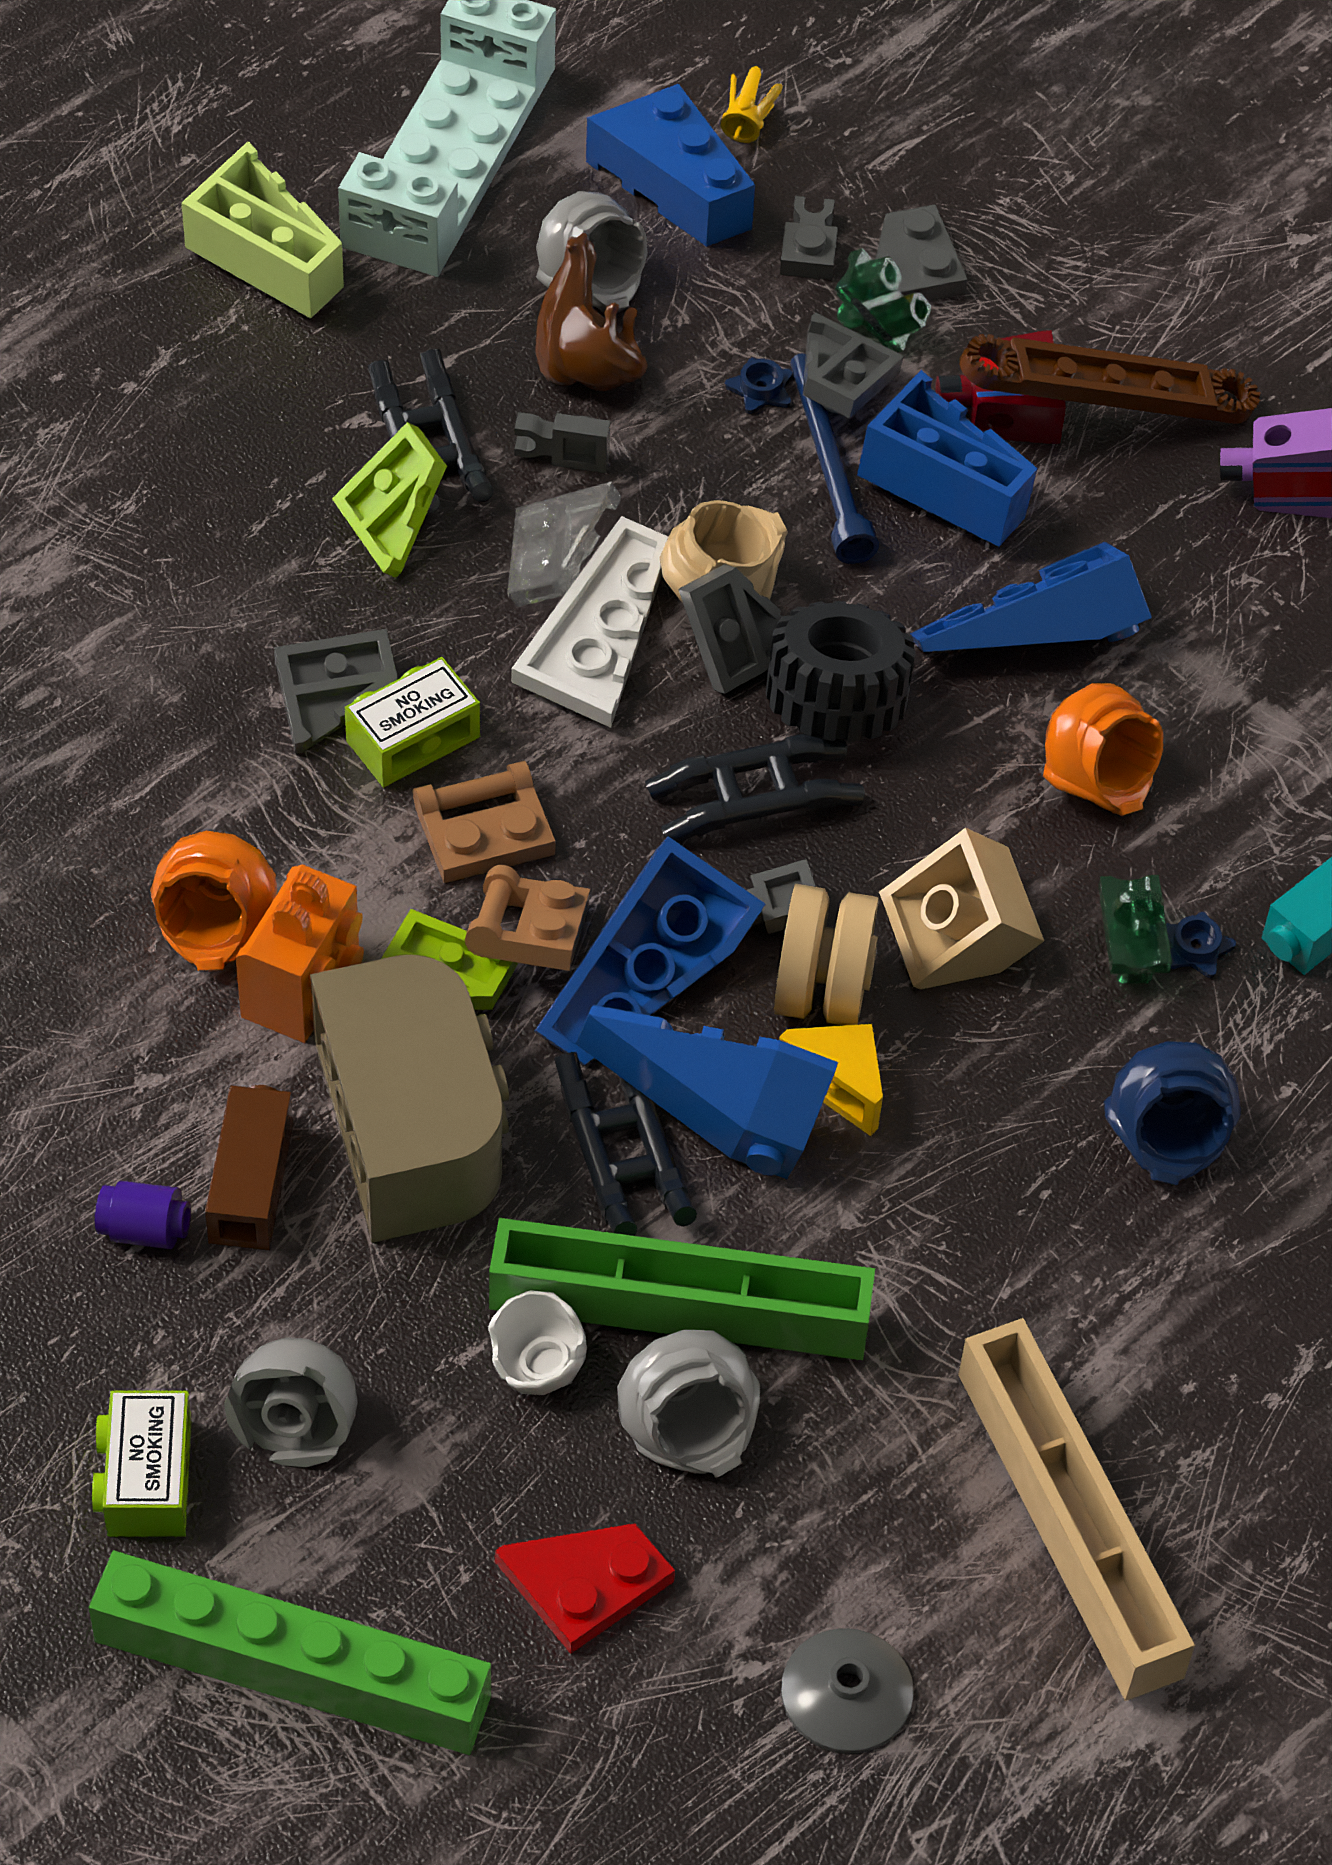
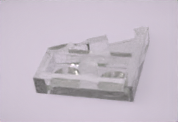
[507,482,621,607]

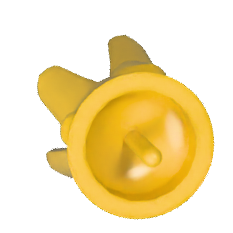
[720,66,783,143]

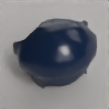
[1104,1041,1241,1185]

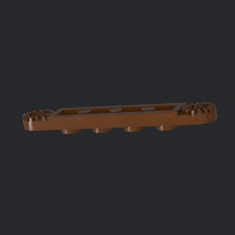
[959,334,1260,424]

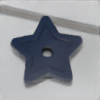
[725,358,793,414]
[1160,912,1236,978]

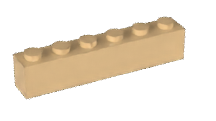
[959,1318,1195,1701]

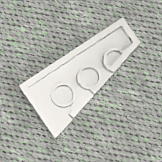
[511,516,668,728]

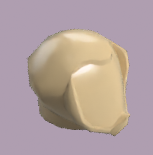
[659,500,788,603]

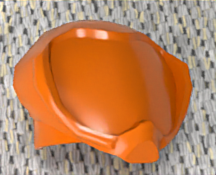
[1043,683,1163,816]
[151,831,277,971]

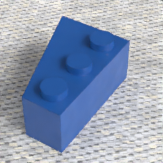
[586,84,755,247]
[857,370,1038,547]

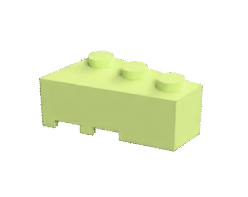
[182,141,344,318]

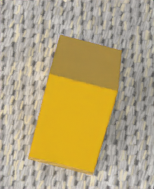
[779,1024,883,1136]

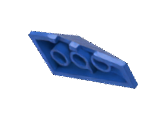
[534,836,766,1066]
[576,1005,838,1179]

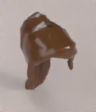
[535,233,648,392]

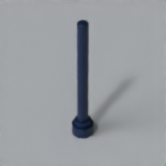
[790,353,879,564]

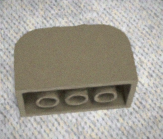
[310,955,509,1243]

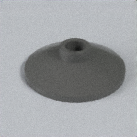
[781,1628,914,1754]

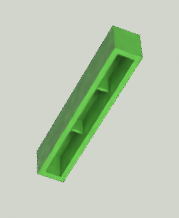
[489,1218,875,1360]
[89,1550,491,1755]

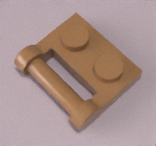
[413,761,556,883]
[465,865,590,971]

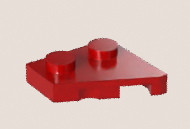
[495,1523,675,1654]

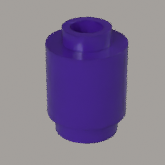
[95,1180,191,1249]

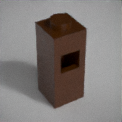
[205,1085,293,1250]

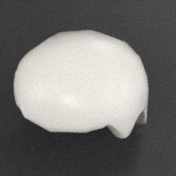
[488,1290,587,1395]

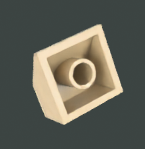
[879,828,1044,989]

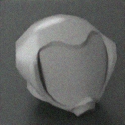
[536,191,648,312]
[617,1330,760,1478]

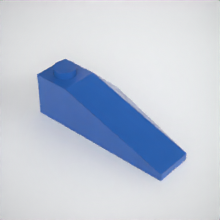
[910,542,1152,652]

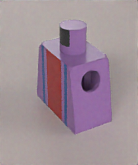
[1220,408,1332,518]

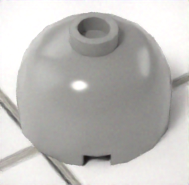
[224,1337,358,1467]

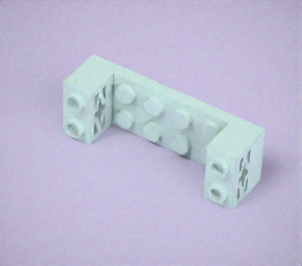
[338,0,556,277]

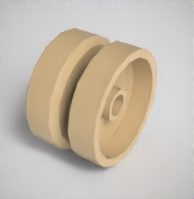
[774,884,878,1026]

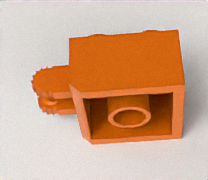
[236,864,364,1043]

